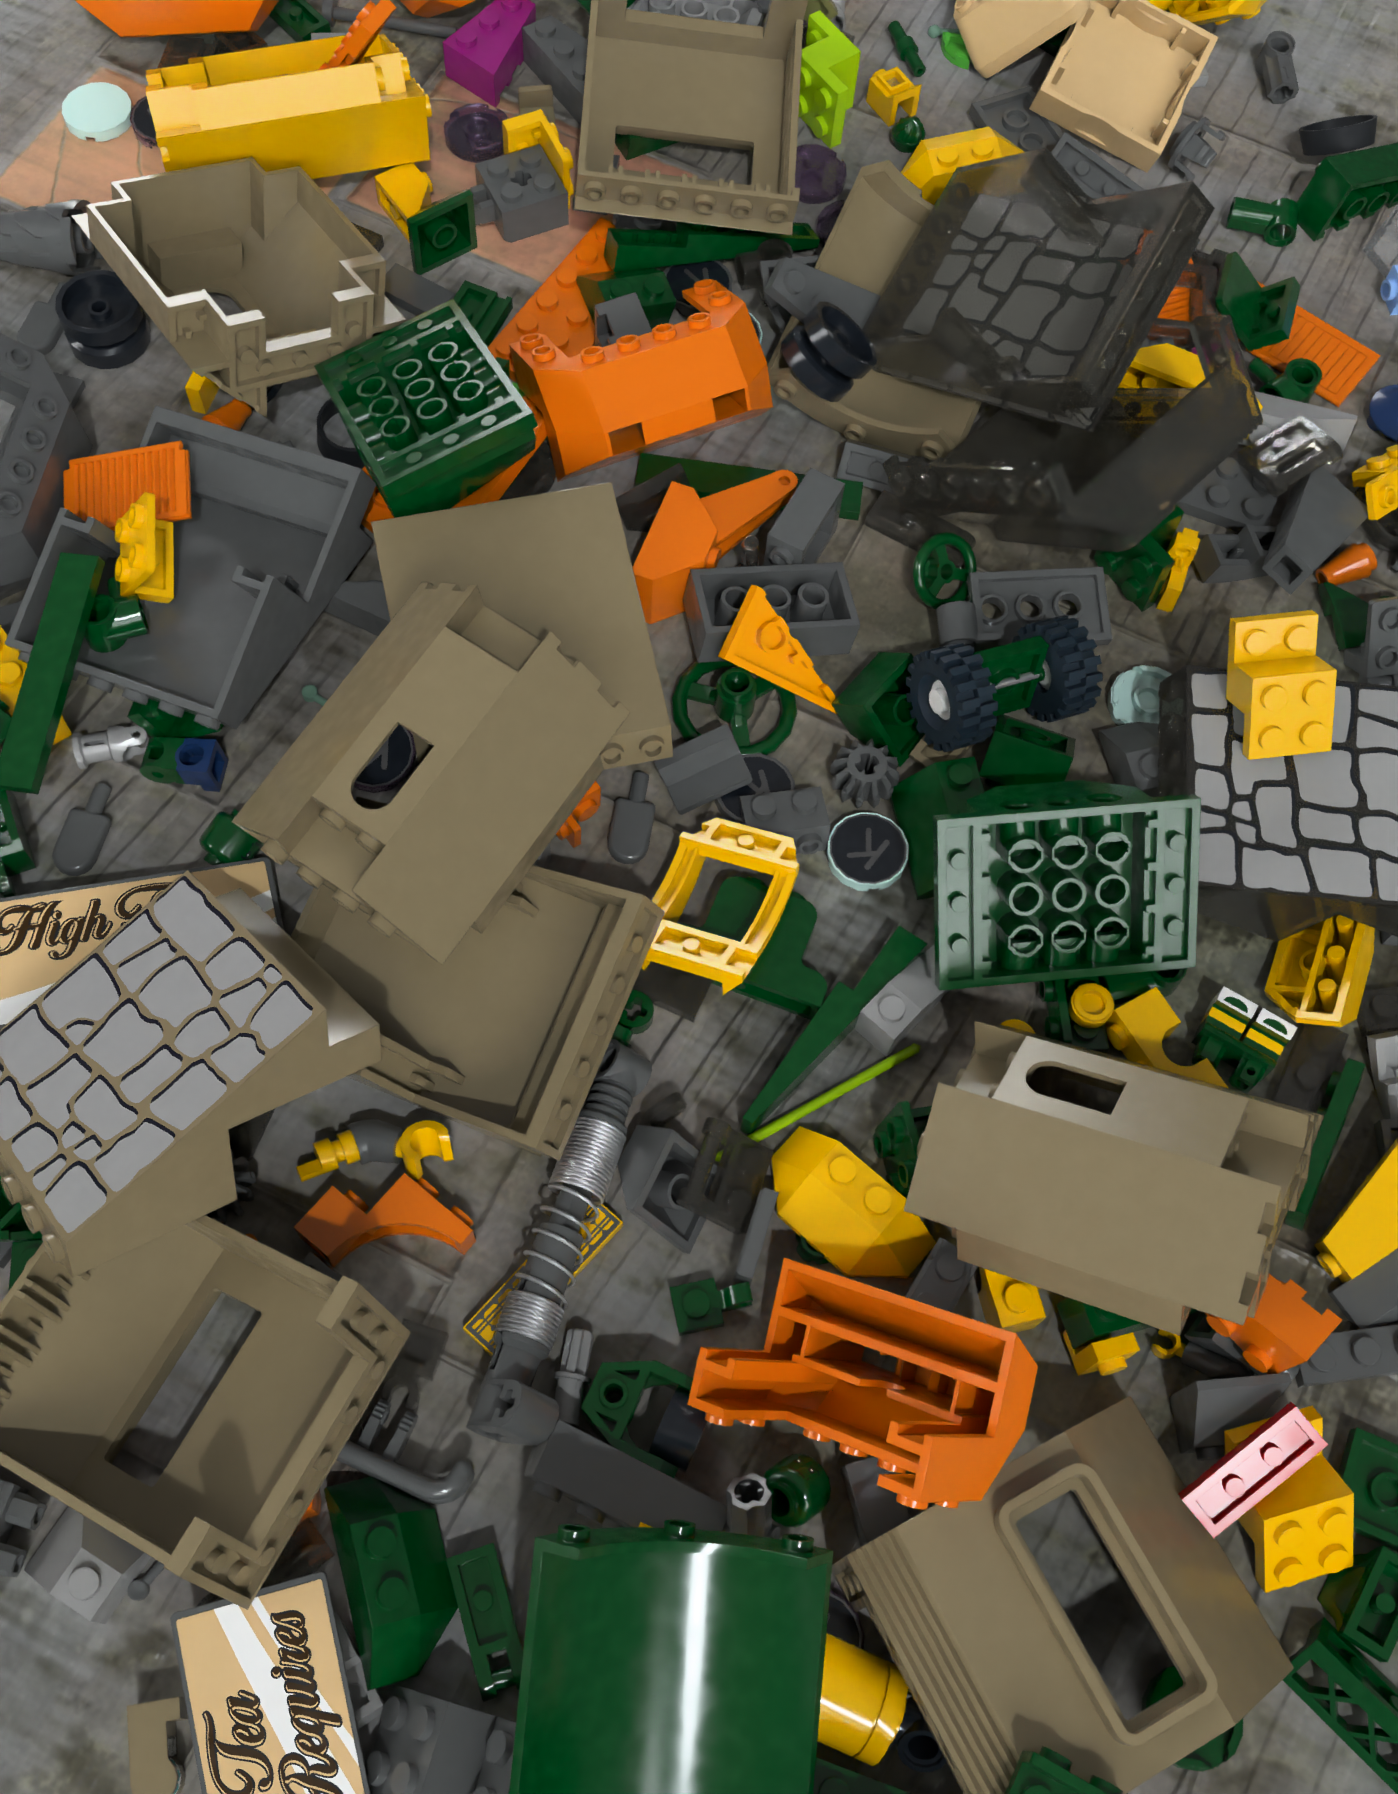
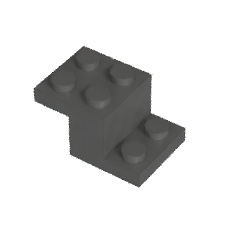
[365,1684,516,1794]

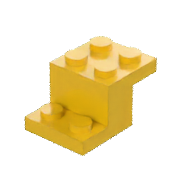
[1226,610,1337,760]
[1224,1405,1354,1593]

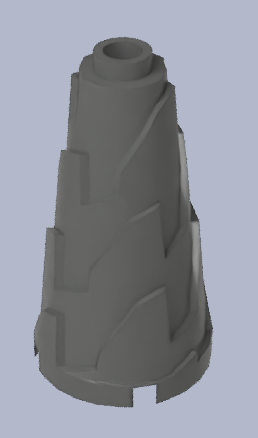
[0,199,104,276]

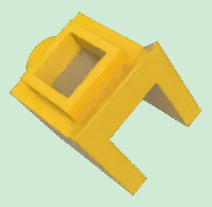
[866,67,922,127]

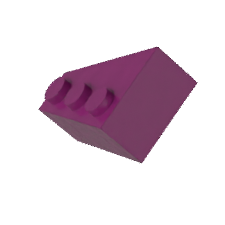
[442,0,536,108]

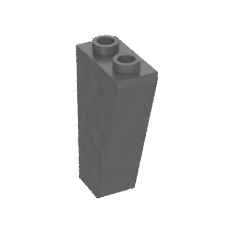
[1262,461,1368,595]

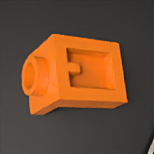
[555,781,601,848]

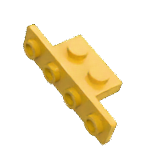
[1352,444,1398,520]

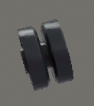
[55,270,150,369]
[781,301,878,402]

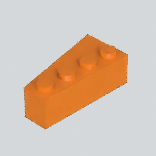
[1205,1274,1342,1374]

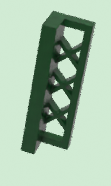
[1283,1617,1398,1794]

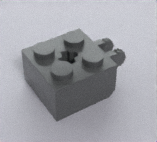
[463,144,569,243]

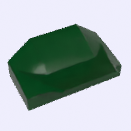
[1317,1546,1398,1663]

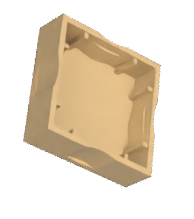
[1029,0,1219,173]

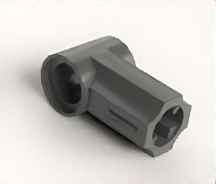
[1255,31,1299,104]
[721,1473,781,1539]

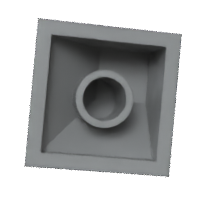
[24,1506,151,1624]

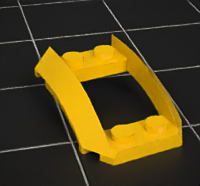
[642,817,799,995]

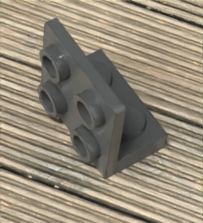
[1344,596,1398,678]

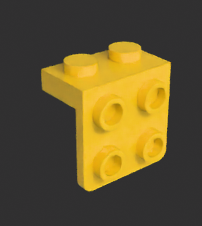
[502,109,574,209]
[115,492,174,604]

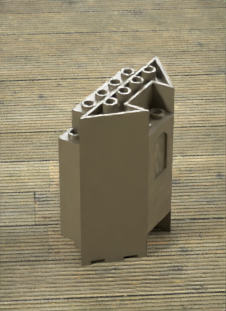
[71,157,407,418]
[231,582,631,965]
[904,1021,1324,1336]

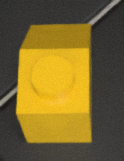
[374,163,433,243]

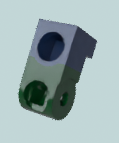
[140,737,229,792]

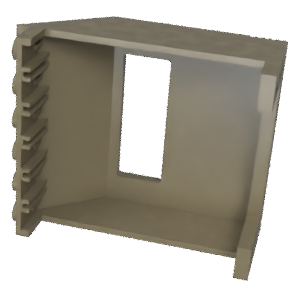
[575,0,808,235]
[0,1215,411,1610]
[832,1396,1294,1794]

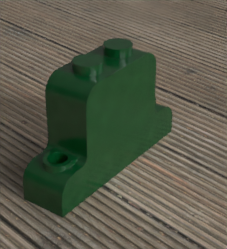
[657,876,827,1020]

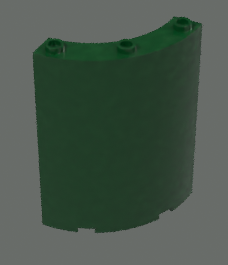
[509,1519,833,1794]

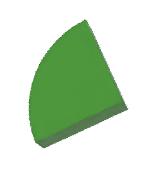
[941,32,970,70]

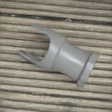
[72,725,150,769]

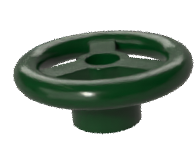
[913,532,977,609]

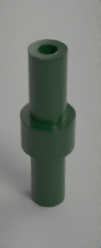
[888,21,926,77]

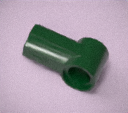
[1226,197,1300,247]
[1098,968,1187,1004]

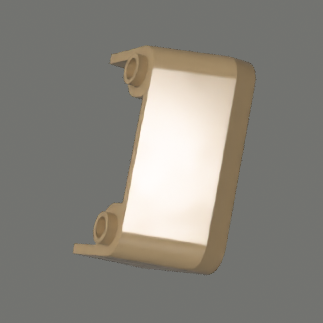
[953,0,1090,78]

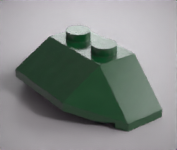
[324,1477,458,1691]

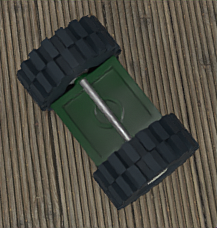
[906,615,1103,752]

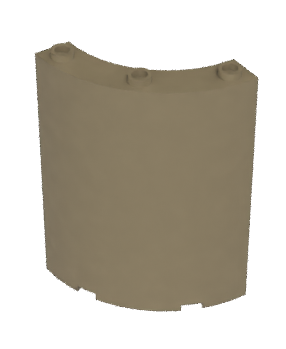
[768,160,1051,460]

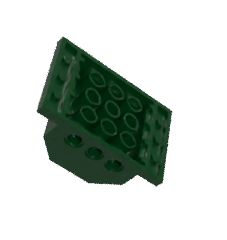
[314,299,538,518]
[933,780,1201,991]

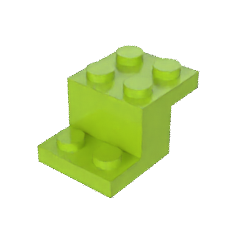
[798,10,861,149]

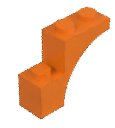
[294,1173,476,1267]

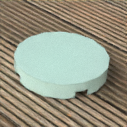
[62,82,133,142]

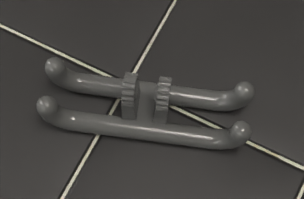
[336,1399,475,1505]

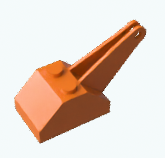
[632,470,798,624]

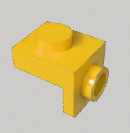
[1063,1330,1140,1376]

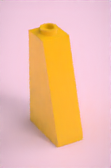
[1314,1138,1398,1283]

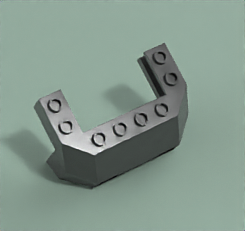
[0,333,93,600]

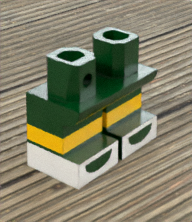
[1191,986,1298,1093]

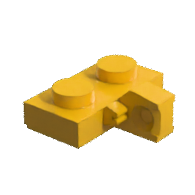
[1156,527,1200,612]

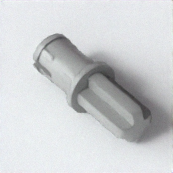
[554,1328,594,1427]

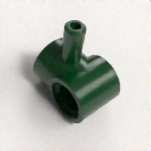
[1248,358,1322,404]
[84,577,149,653]

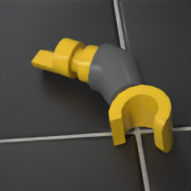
[295,1119,454,1182]

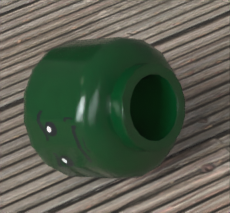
[199,809,263,865]
[763,1454,831,1528]

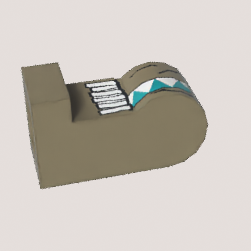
[127,1696,188,1794]

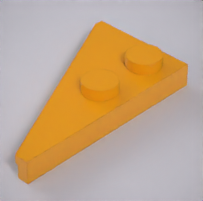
[718,584,837,714]

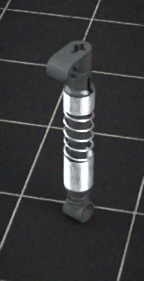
[466,1039,652,1446]

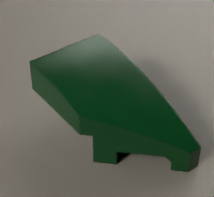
[1318,582,1368,651]

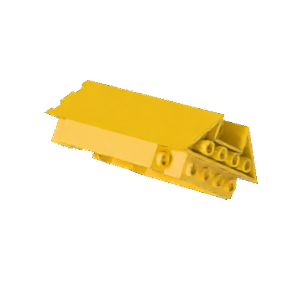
[145,34,432,179]

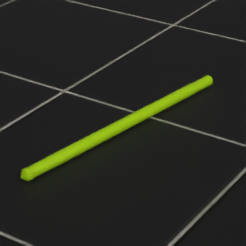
[714,1043,921,1163]

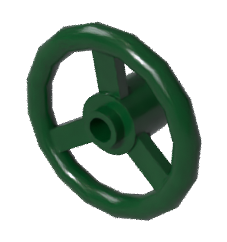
[671,661,798,755]

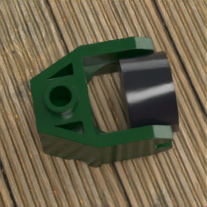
[581,1360,708,1478]

